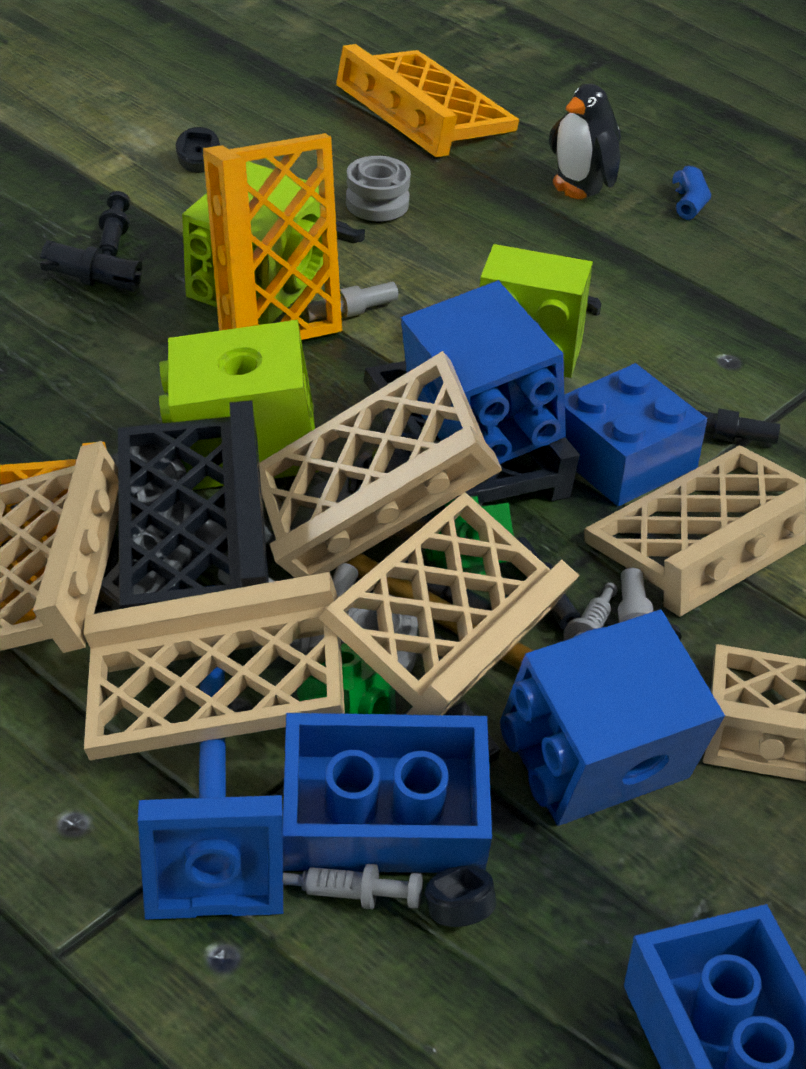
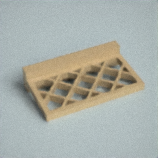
[260,351,502,578]
[0,441,119,653]
[584,445,806,617]
[319,492,580,715]
[84,572,345,760]
[703,644,806,781]

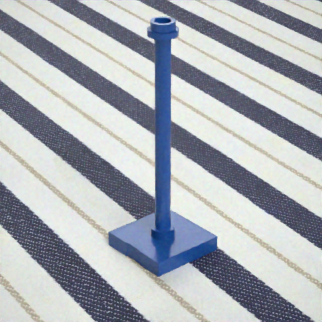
[138,585,283,920]

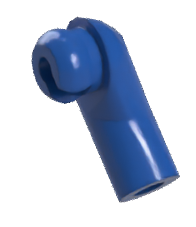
[672,166,711,220]

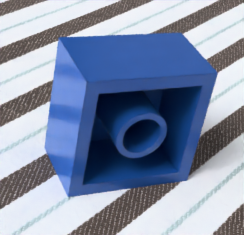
[565,363,708,507]

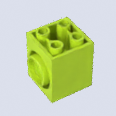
[182,161,323,324]
[159,320,319,490]

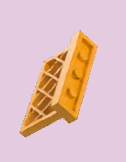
[336,44,519,157]
[203,133,342,340]

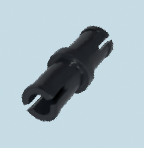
[40,240,143,292]

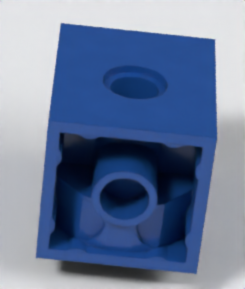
[401,280,566,464]
[500,609,725,826]

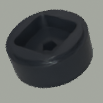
[176,127,220,173]
[425,866,497,927]

